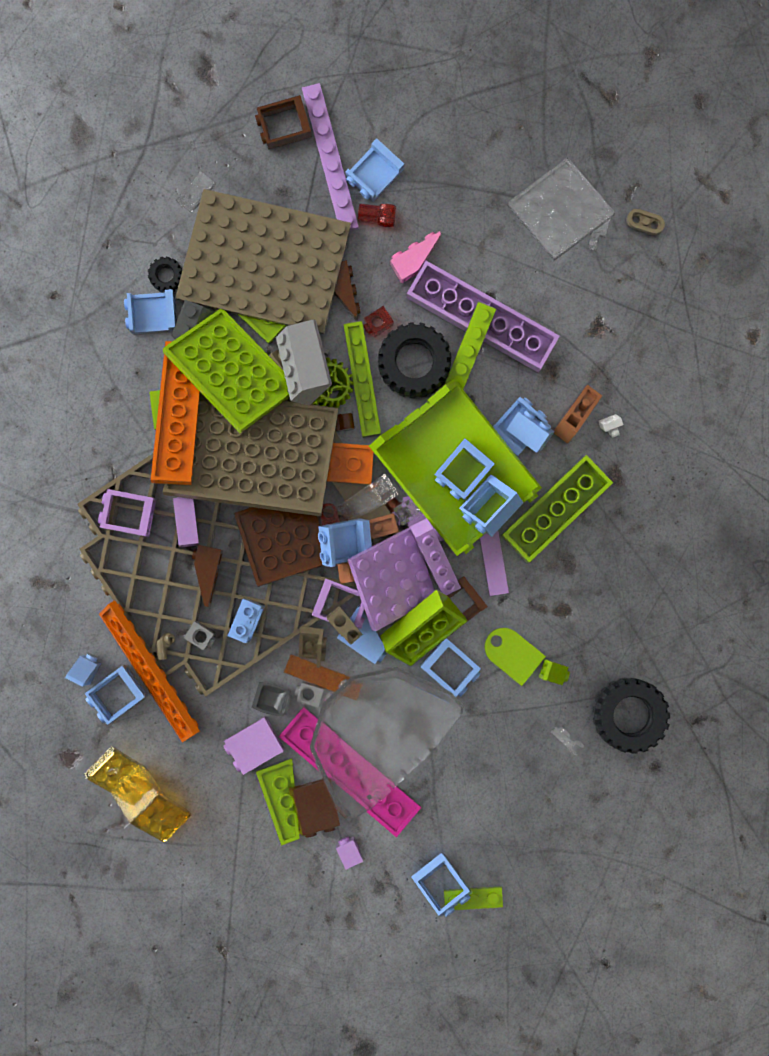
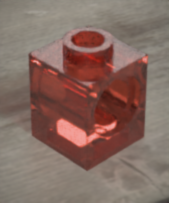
[363,306,394,337]

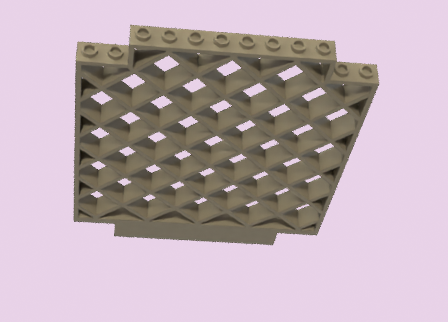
[77,400,391,697]

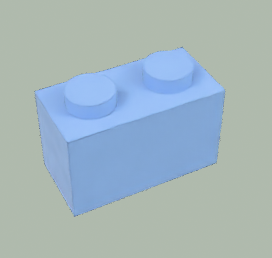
[506,409,555,453]

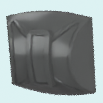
[251,682,292,716]

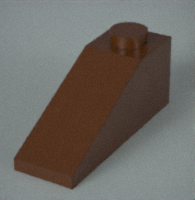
[192,545,223,607]

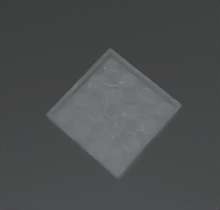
[507,157,615,261]

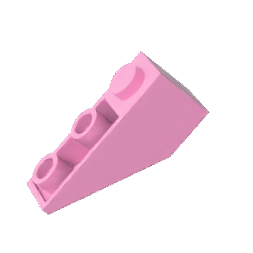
[390,231,441,283]

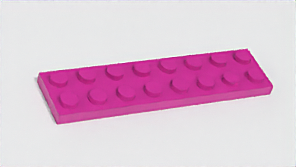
[278,707,421,837]

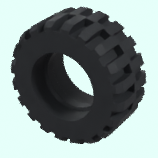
[378,322,452,399]
[593,678,670,754]

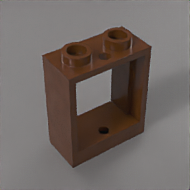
[255,95,312,150]

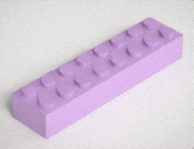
[406,261,560,373]

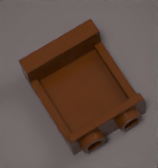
[289,778,340,838]

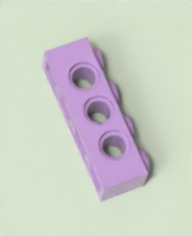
[410,518,461,595]

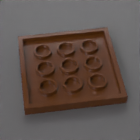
[234,507,324,587]

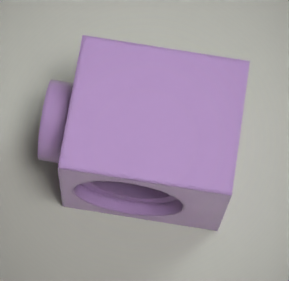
[336,836,364,870]

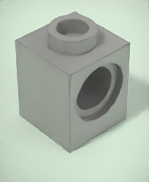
[184,621,216,651]
[294,682,325,708]

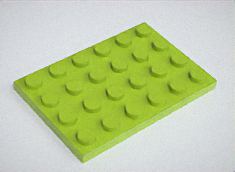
[163,309,290,433]

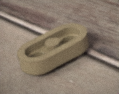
[626,209,665,235]

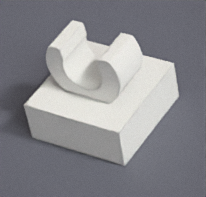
[598,414,623,438]

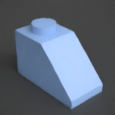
[65,654,101,687]

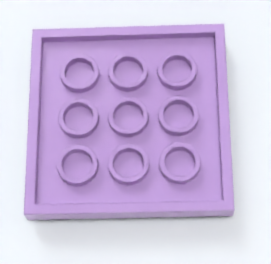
[347,527,434,631]

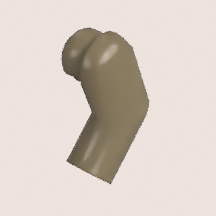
[156,633,175,660]

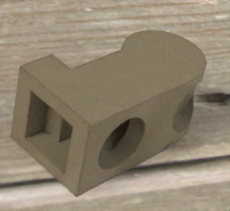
[326,606,363,645]

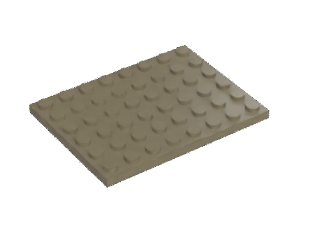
[175,189,351,334]
[163,392,338,516]

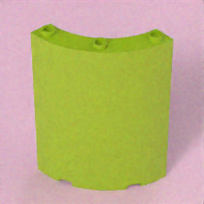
[369,379,542,556]

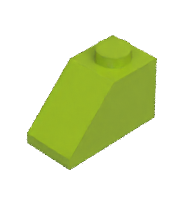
[539,659,570,686]

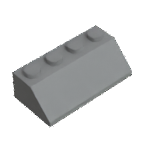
[276,320,332,405]

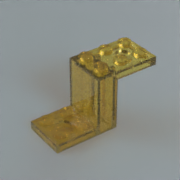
[84,746,191,842]

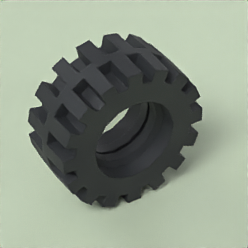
[148,256,182,292]

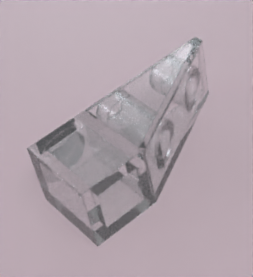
[338,474,399,521]

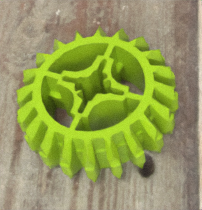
[314,357,354,408]

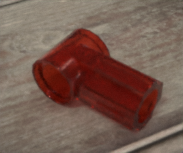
[358,204,396,227]

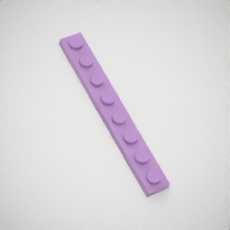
[302,83,359,231]

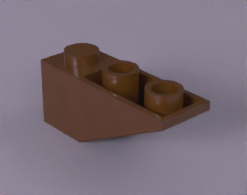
[334,260,361,320]

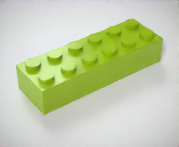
[501,455,613,563]

